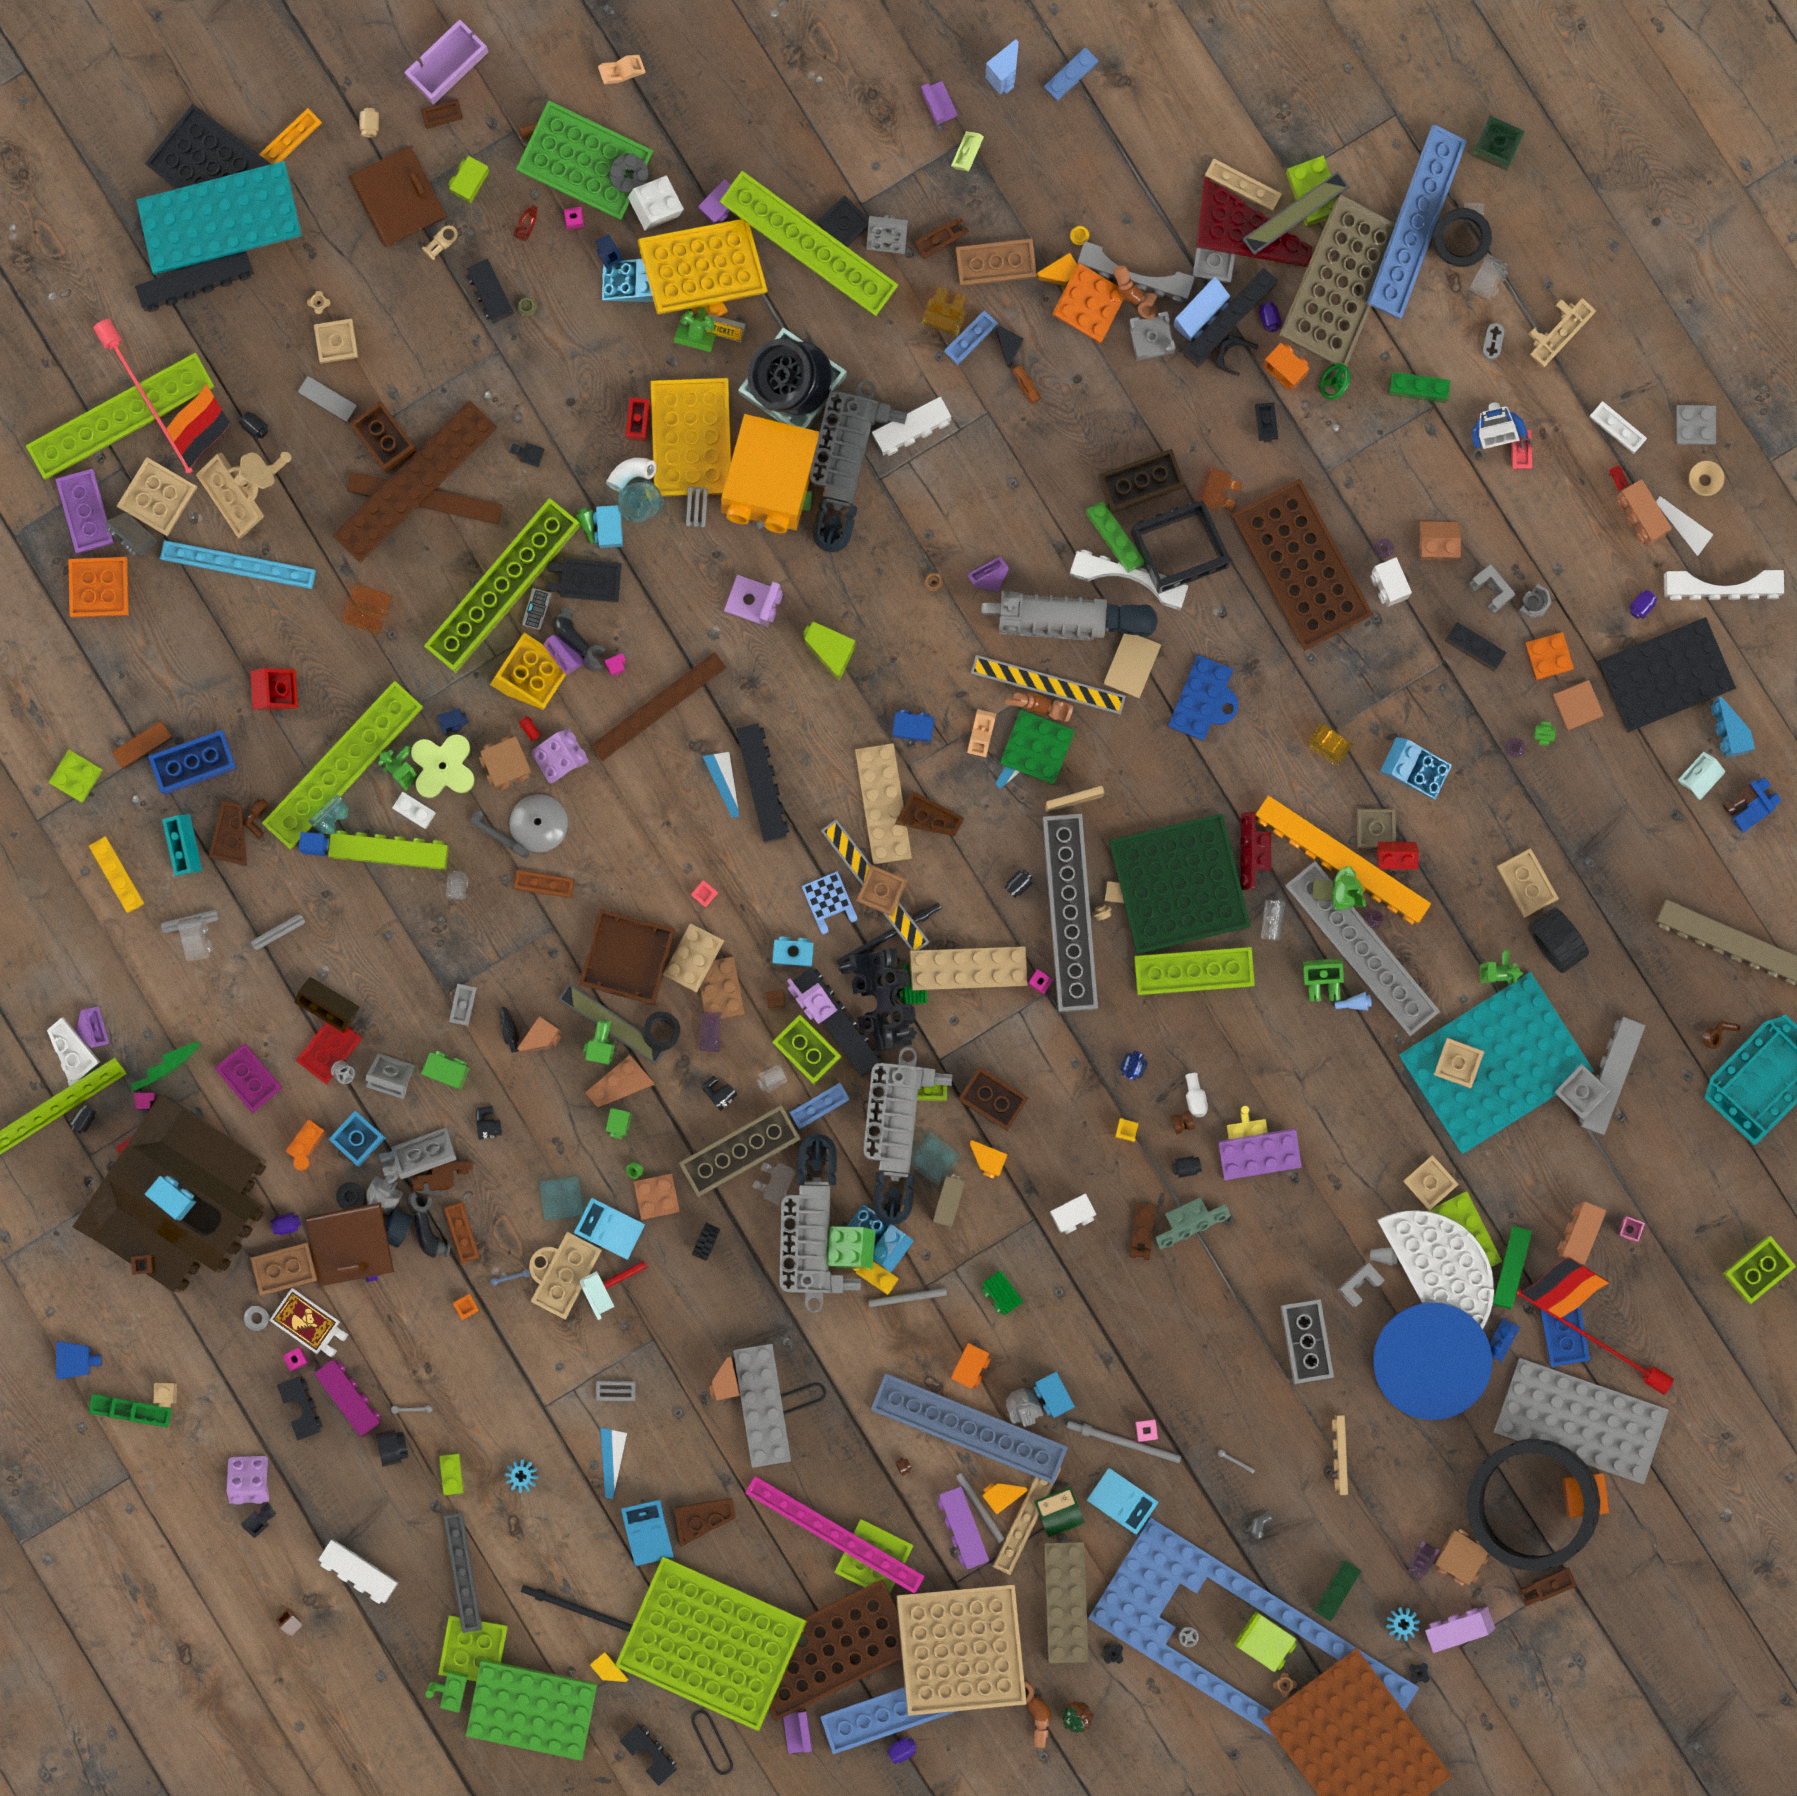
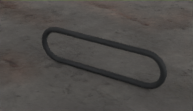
[781,1383,826,1415]
[692,1710,733,1775]

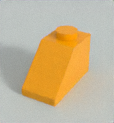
[1037,253,1077,286]
[970,1140,1008,1179]
[982,1483,1028,1514]

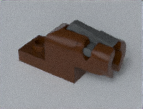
[413,1161,473,1196]

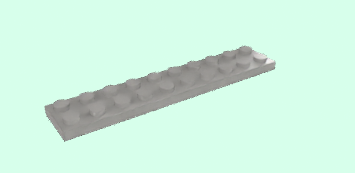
[1285,861,1440,1037]

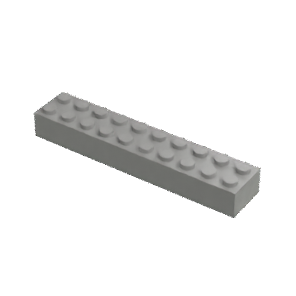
[1042,814,1098,1013]

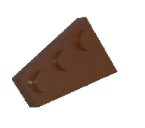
[895,791,964,836]
[209,800,247,866]
[674,1498,736,1547]

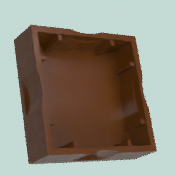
[579,909,676,1006]

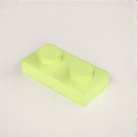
[951,131,984,171]

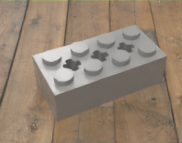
[1280,1299,1334,1384]

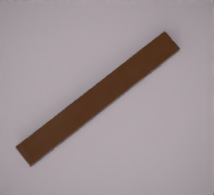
[347,472,503,524]

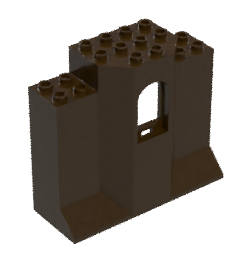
[72,1094,266,1293]

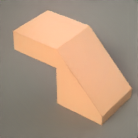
[598,55,646,84]
[967,709,996,757]

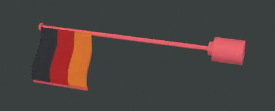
[93,319,230,473]

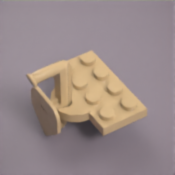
[196,452,291,538]

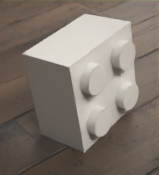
[628,175,684,231]
[1370,557,1412,607]
[1050,1193,1097,1234]

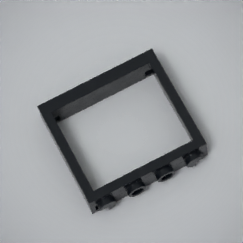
[1130,500,1231,594]

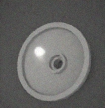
[509,794,568,853]

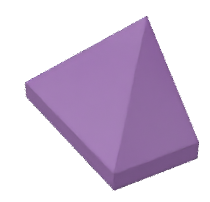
[967,556,1009,592]
[76,1007,109,1048]

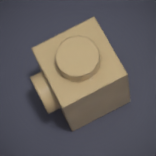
[153,1383,177,1407]

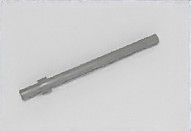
[1066,1421,1181,1463]

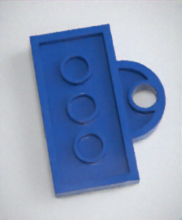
[1168,655,1238,741]

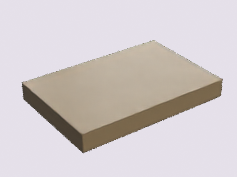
[1103,634,1161,699]
[1045,786,1104,813]
[1496,848,1559,918]

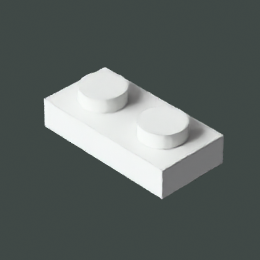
[392,792,436,829]

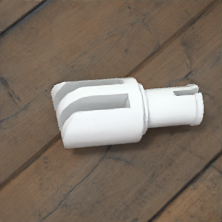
[1185,1073,1208,1117]

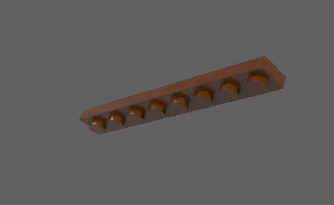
[591,652,727,761]

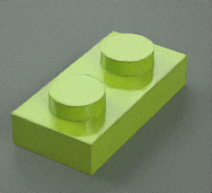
[917,1084,947,1101]
[439,1454,464,1495]

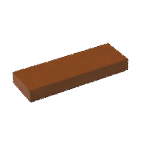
[112,721,172,769]
[513,869,575,898]
[444,1202,480,1264]

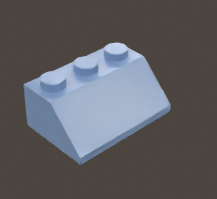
[985,39,1019,95]
[1173,277,1231,342]

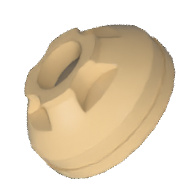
[1689,461,1725,496]

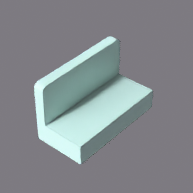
[1678,751,1725,800]
[580,1272,614,1320]

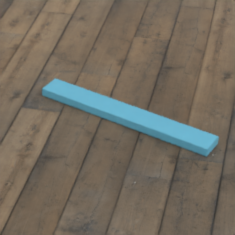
[160,540,316,589]

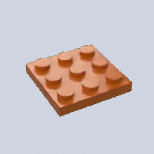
[1052,263,1124,343]
[68,557,129,618]

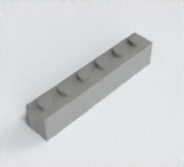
[1578,1017,1646,1136]

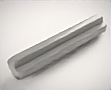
[161,910,219,933]
[251,914,305,950]

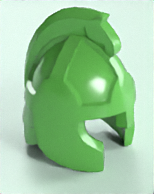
[1332,866,1366,910]

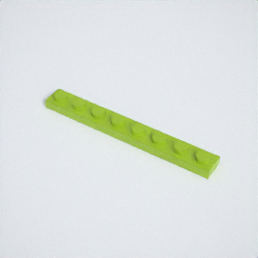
[0,1058,127,1155]

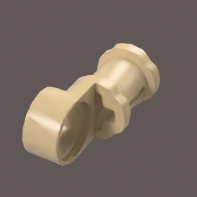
[422,226,458,261]

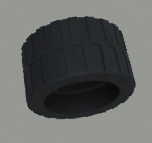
[1433,208,1492,267]
[1528,907,1589,973]

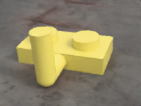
[1227,1106,1268,1139]

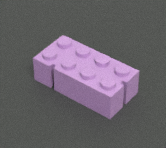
[404,20,488,105]

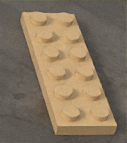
[855,743,912,865]
[909,947,1028,991]

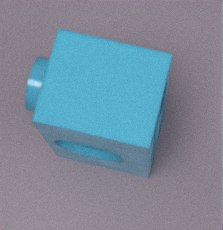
[773,937,814,968]

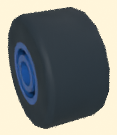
[385,1209,413,1248]

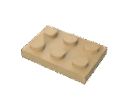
[663,923,724,993]

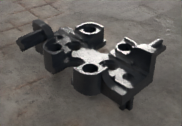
[838,948,917,1051]

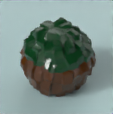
[1062,1702,1094,1733]

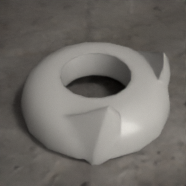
[244,1305,270,1331]

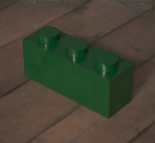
[1312,1560,1361,1622]

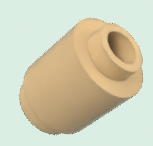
[359,108,379,138]

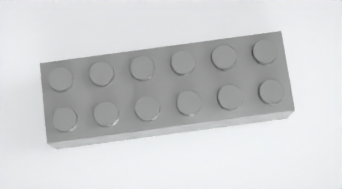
[733,1344,791,1468]

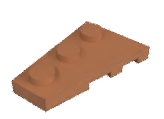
[585,1055,655,1108]

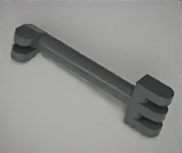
[470,810,529,858]

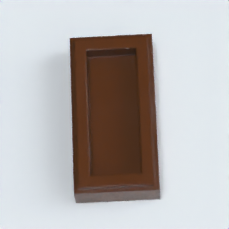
[421,99,463,129]

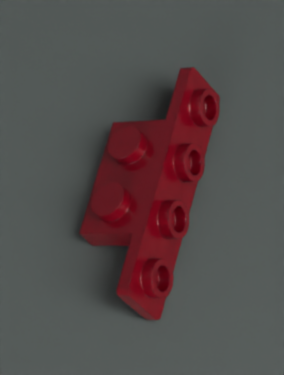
[1240,811,1271,890]

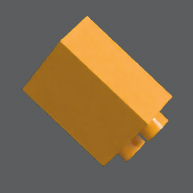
[721,414,820,534]

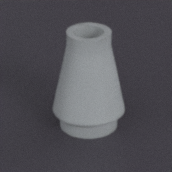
[1370,1247,1398,1266]

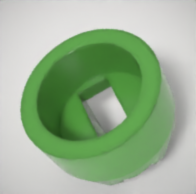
[626,1162,643,1179]

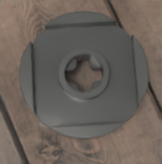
[610,154,648,193]

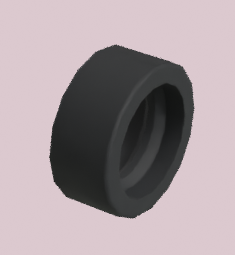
[642,1012,681,1051]

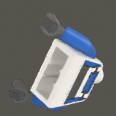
[1472,402,1533,461]

